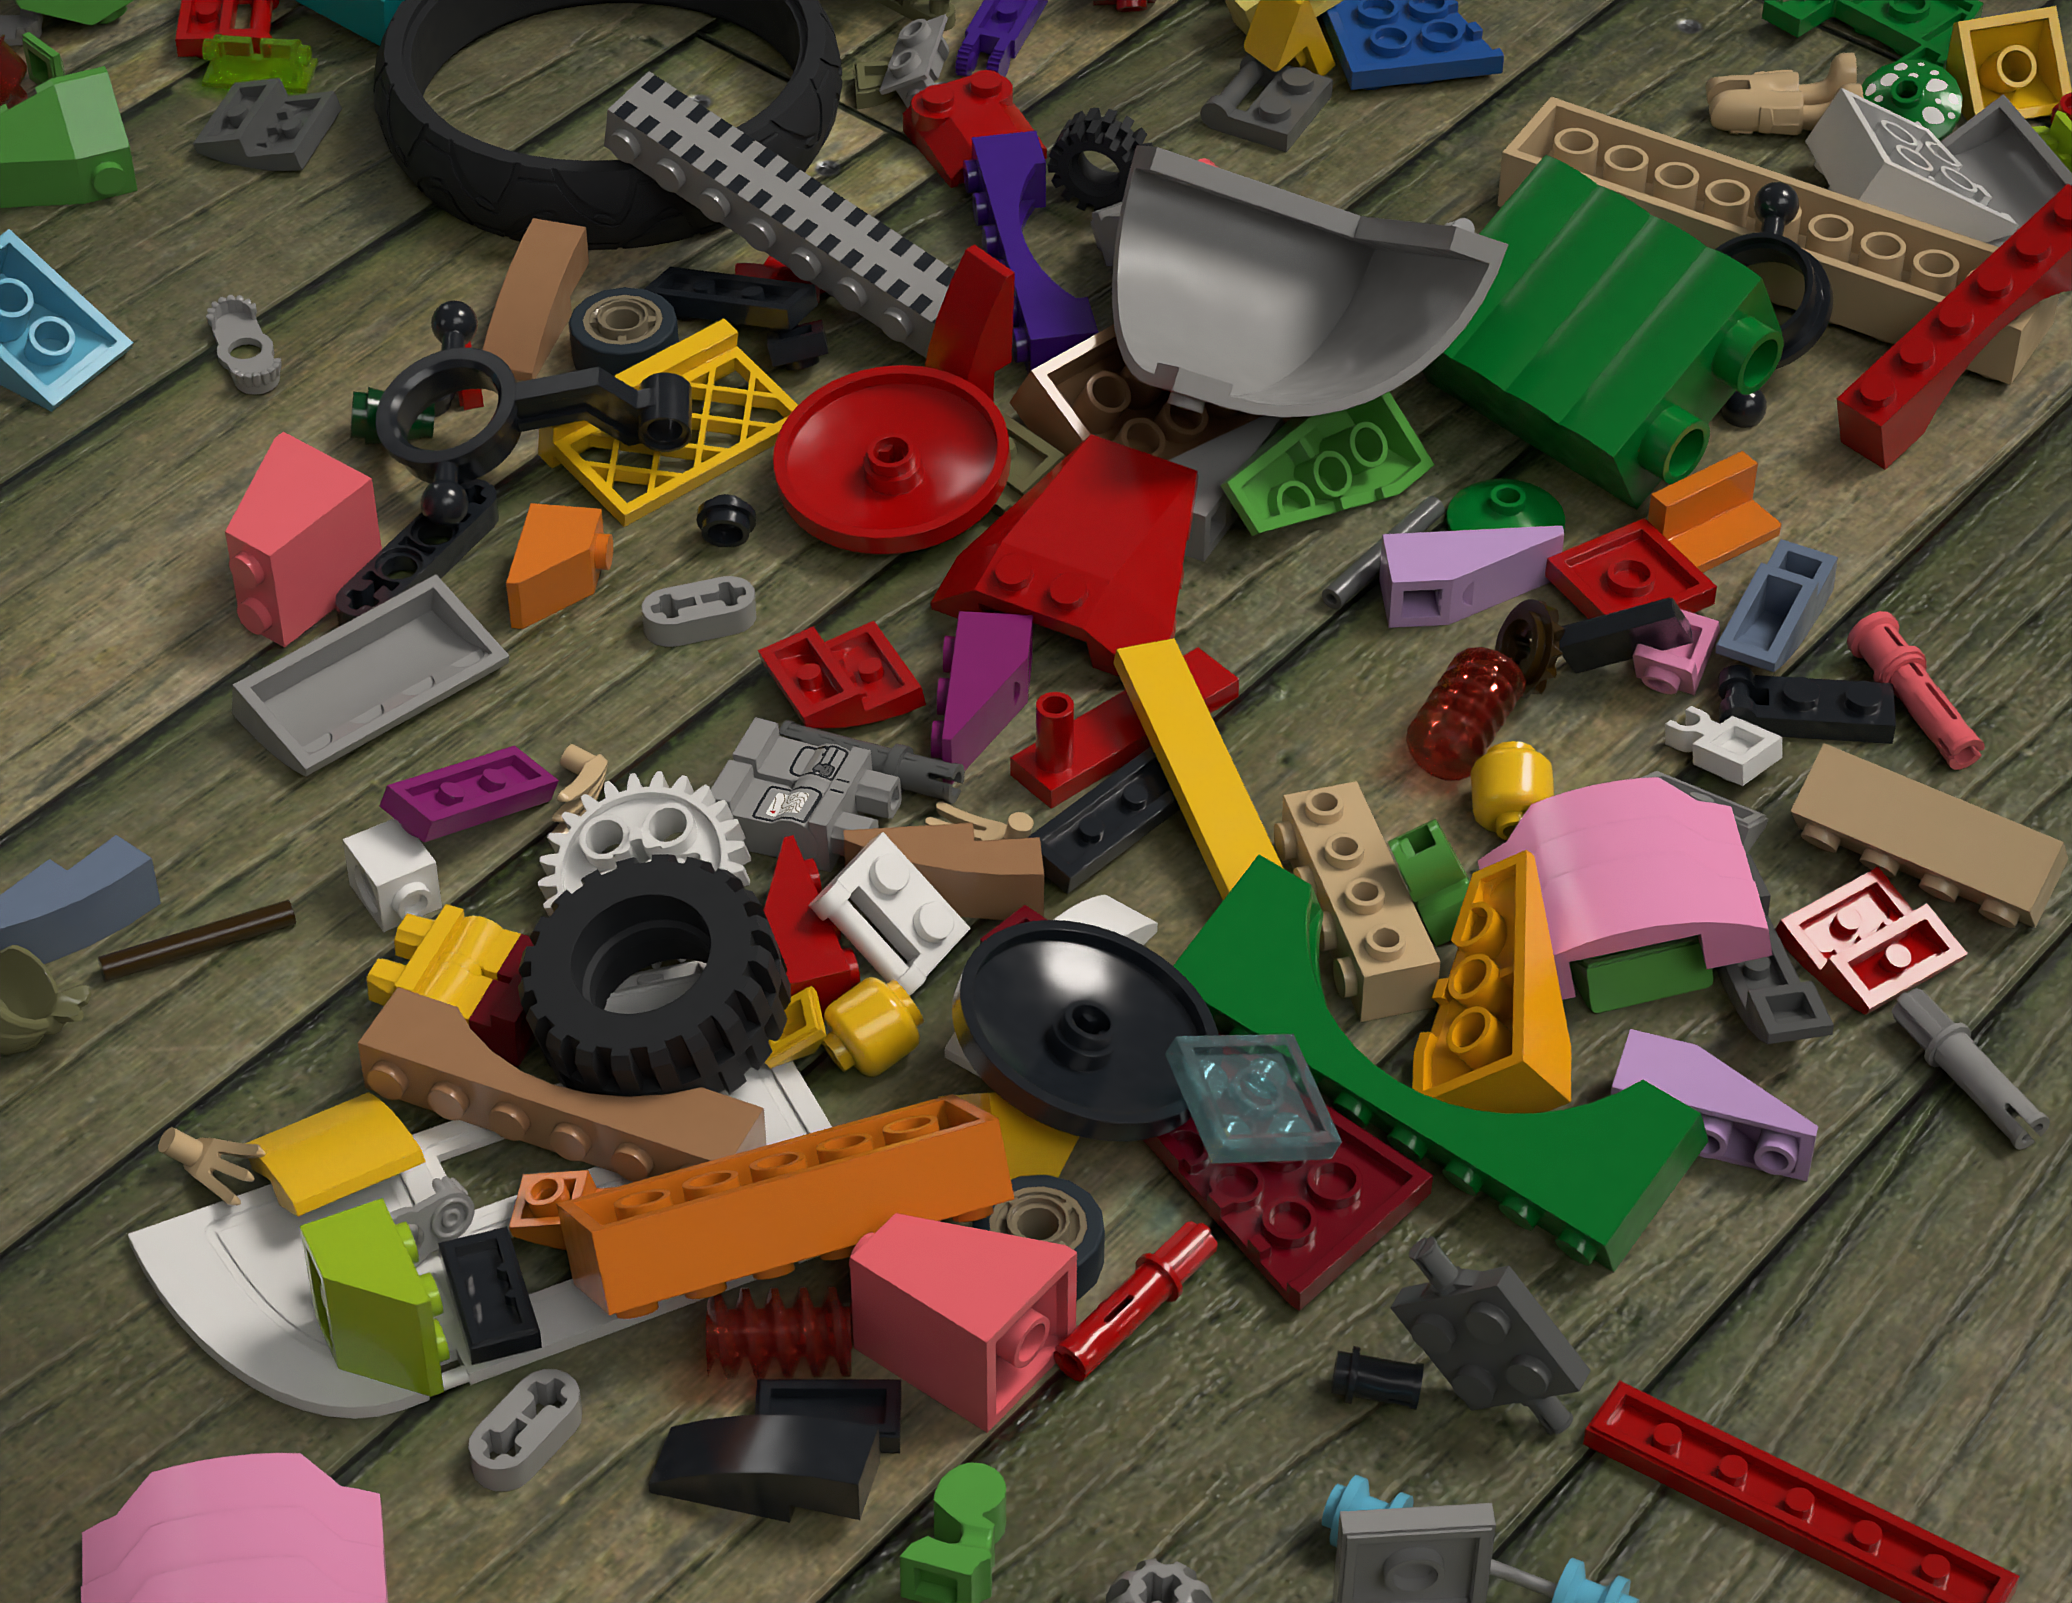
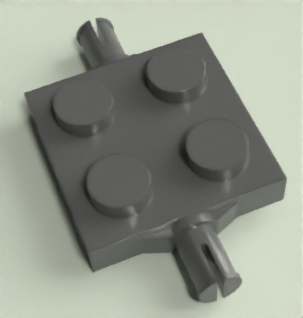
[1390,1236,1591,1435]

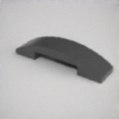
[1716,854,1834,1044]

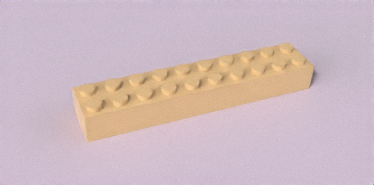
[1497,97,2060,385]

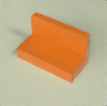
[1648,451,1781,573]

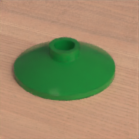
[1446,479,1565,531]

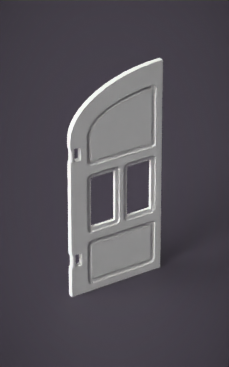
[128,1061,832,1419]

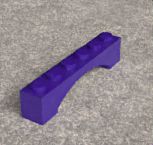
[963,131,1098,374]

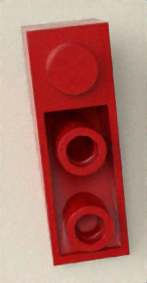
[764,835,860,1022]

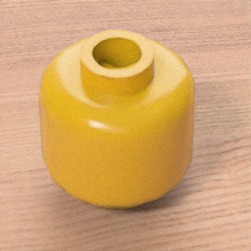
[1471,741,1555,840]
[822,977,924,1077]

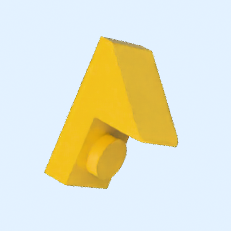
[1244,0,1336,76]

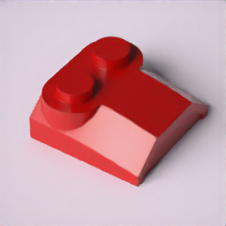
[903,70,1047,188]

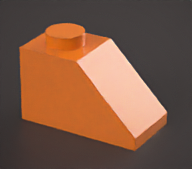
[506,503,613,629]

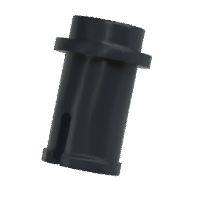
[1331,1346,1424,1410]

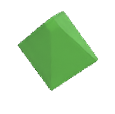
[22,32,65,85]

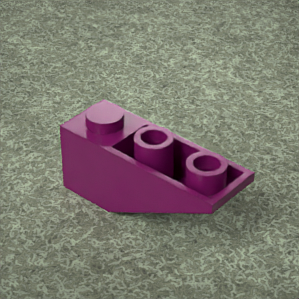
[931,611,1033,785]

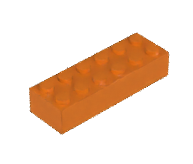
[556,1094,1015,1319]

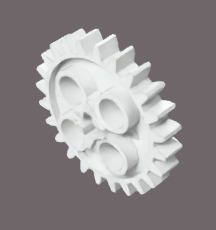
[538,771,751,969]

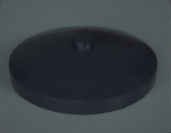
[952,920,1221,1142]

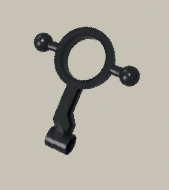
[1715,182,1833,428]
[376,300,692,527]

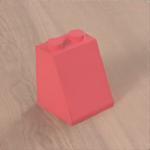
[225,432,382,648]
[849,1213,1077,1433]

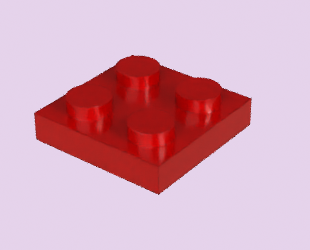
[1545,518,1717,619]

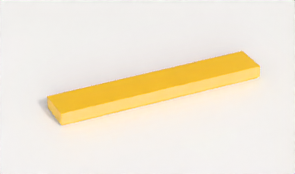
[1113,638,1284,900]

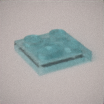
[1165,1034,1342,1164]

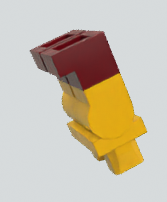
[367,904,535,1067]

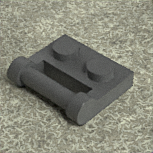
[1200,53,1333,152]

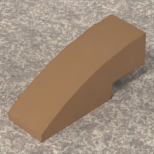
[482,218,589,381]
[843,823,1044,920]

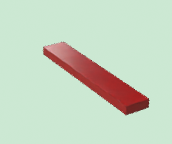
[1583,1380,2020,1603]

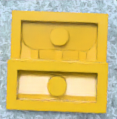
[245,1092,426,1217]

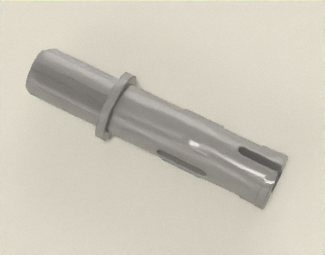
[1892,988,2050,1150]

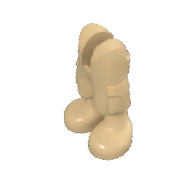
[1705,53,1863,135]

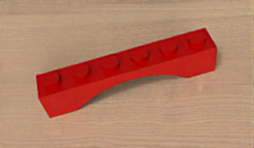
[1836,184,2072,470]

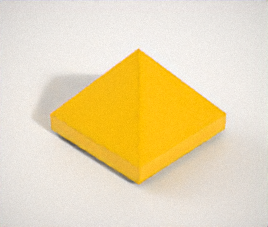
[765,986,827,1068]

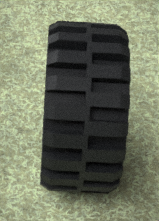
[518,854,791,1097]

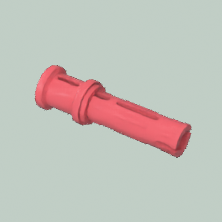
[1846,611,1985,770]

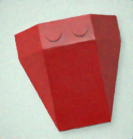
[930,434,1199,677]

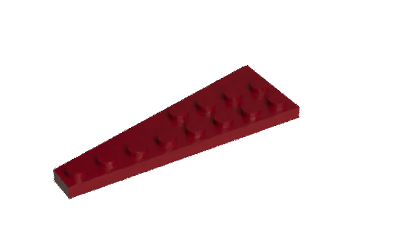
[980,905,1433,1311]

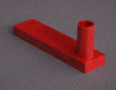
[1010,647,1239,809]

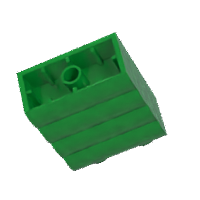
[1422,155,1784,510]

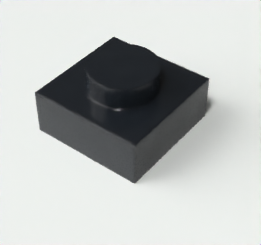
[767,319,829,370]

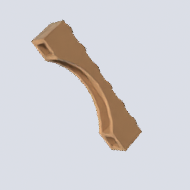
[358,987,766,1182]

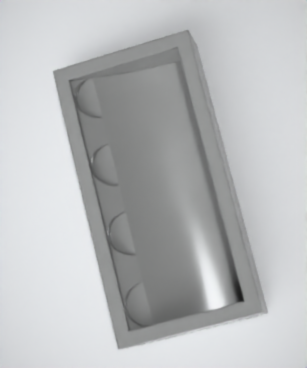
[1941,94,2072,247]
[232,575,510,777]

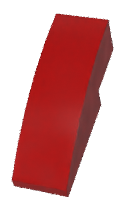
[925,244,1015,402]

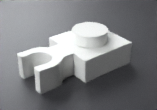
[1665,706,1782,786]

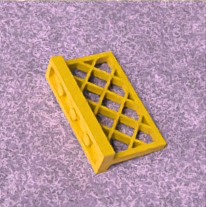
[538,318,798,527]

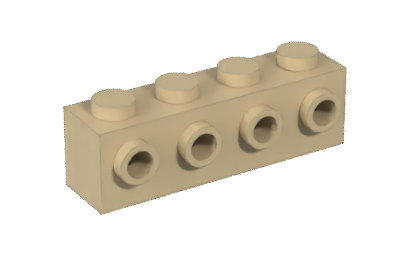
[1791,743,2068,928]
[1274,781,1440,1022]

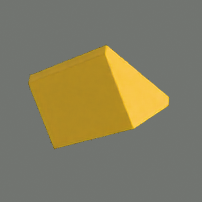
[1945,6,2072,121]

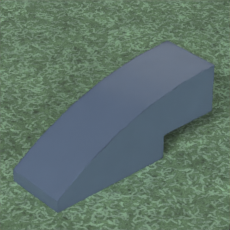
[1716,539,1838,672]
[0,835,161,964]

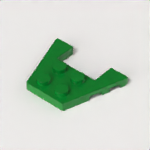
[1762,0,1984,98]

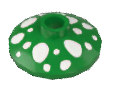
[1862,60,1963,141]

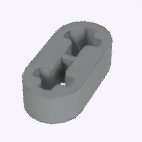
[642,576,756,647]
[468,1369,582,1491]

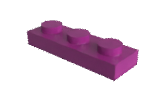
[379,745,559,843]

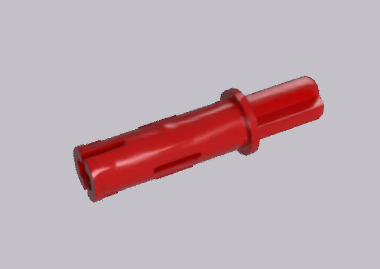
[1053,1221,1218,1382]

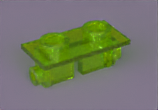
[202,34,318,94]

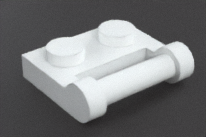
[809,832,971,996]

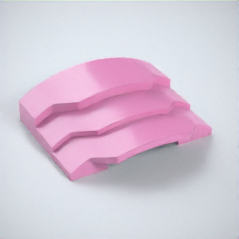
[1478,777,1772,1000]
[81,1453,388,1603]

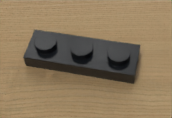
[644,266,818,333]
[1027,746,1180,894]

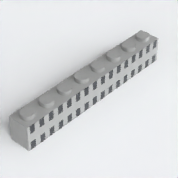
[604,71,955,358]

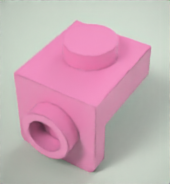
[1633,610,1720,695]

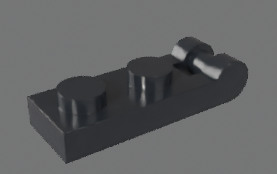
[1718,665,1896,744]

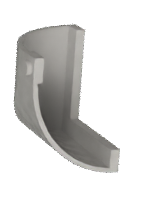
[1112,145,1508,417]

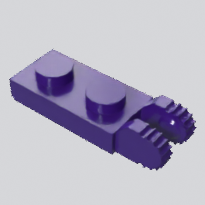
[955,0,1048,77]

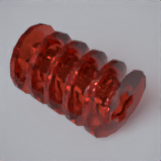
[1406,647,1526,781]
[706,1286,853,1380]

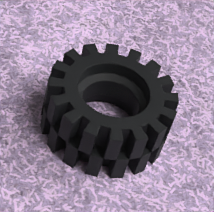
[1047,108,1153,211]

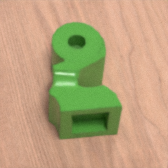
[1388,818,1470,947]
[900,1462,1006,1603]

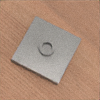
[1332,1503,1496,1603]

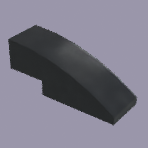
[649,1415,880,1523]

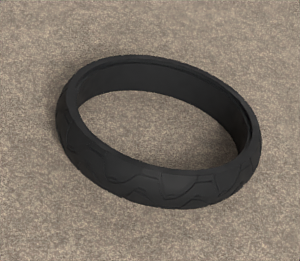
[373,0,842,250]

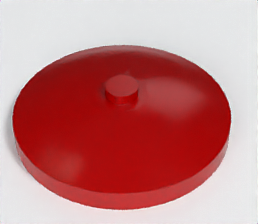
[773,365,1011,554]

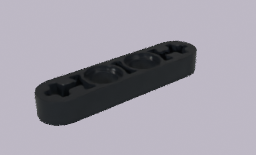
[335,479,499,627]

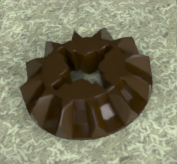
[1495,599,1565,699]

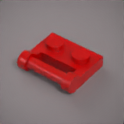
[175,0,279,64]

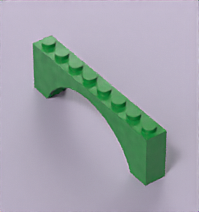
[1173,854,1709,1272]

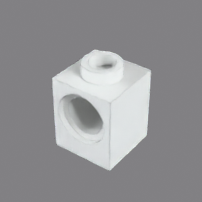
[343,818,442,932]

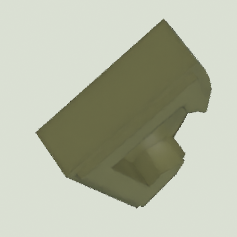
[853,61,898,109]

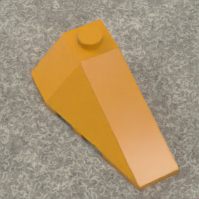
[1412,849,1571,1114]

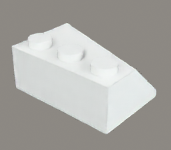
[1805,88,2019,243]

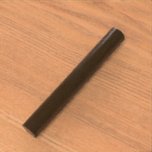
[98,899,296,982]

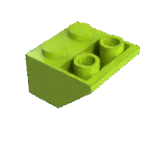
[300,1198,450,1397]

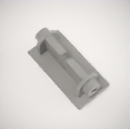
[880,14,949,108]

